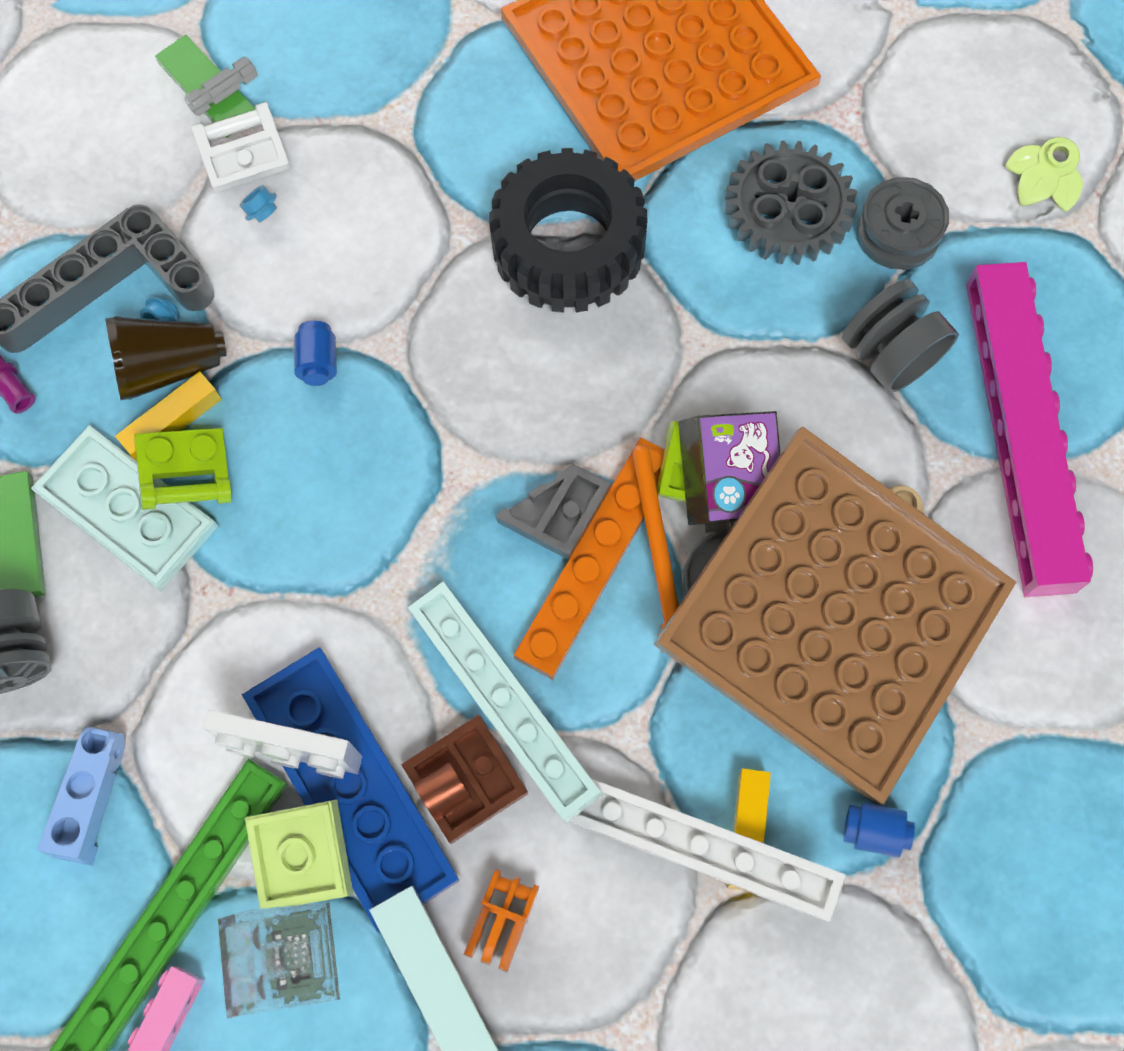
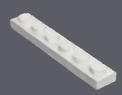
[568,779,846,923]

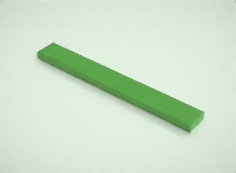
[49,759,288,1051]

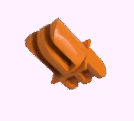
[463,869,540,972]

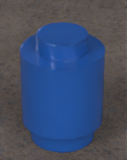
[294,320,337,386]
[843,802,915,858]

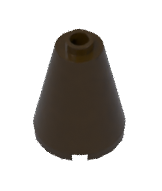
[105,316,227,400]

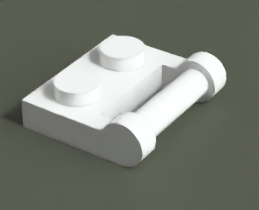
[191,102,291,193]

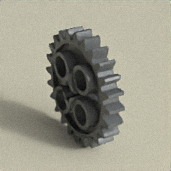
[724,140,857,265]

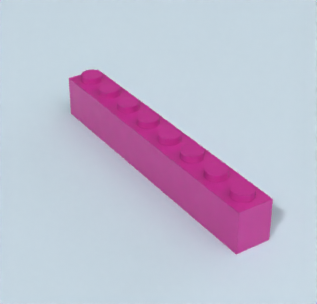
[966,262,1093,598]

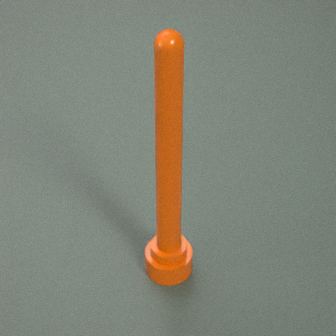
[632,445,679,653]

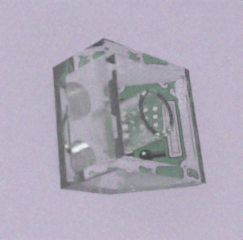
[218,902,340,1018]

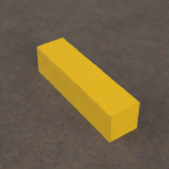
[115,371,222,461]
[727,768,771,891]

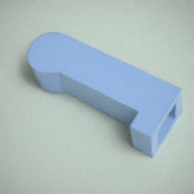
[37,727,125,866]

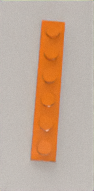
[514,437,665,680]

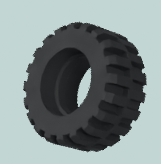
[489,148,648,313]

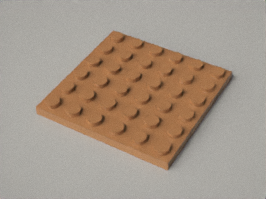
[653,426,1016,805]

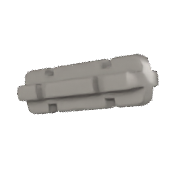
[185,57,258,116]

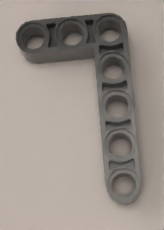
[0,205,214,353]

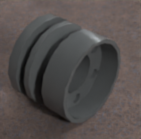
[842,279,959,393]
[0,589,52,694]

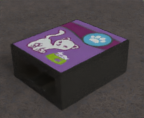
[678,411,781,533]

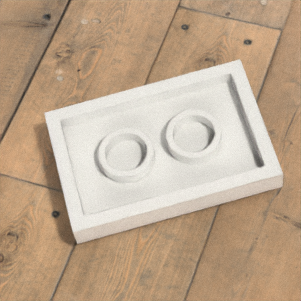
[203,709,363,779]

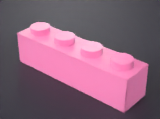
[128,967,205,1051]

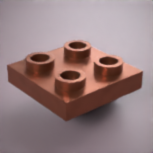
[401,715,528,845]

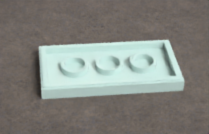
[31,425,218,592]

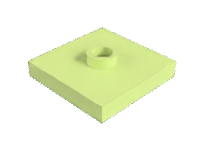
[245,799,354,912]

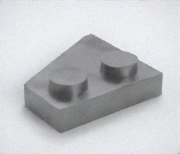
[496,464,611,560]

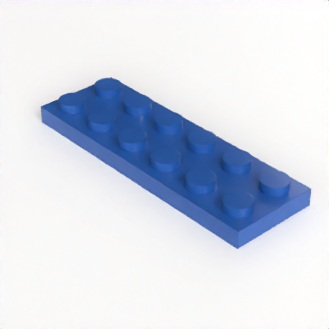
[241,647,460,933]

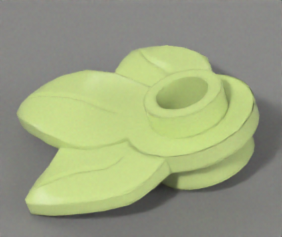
[1005,137,1083,212]

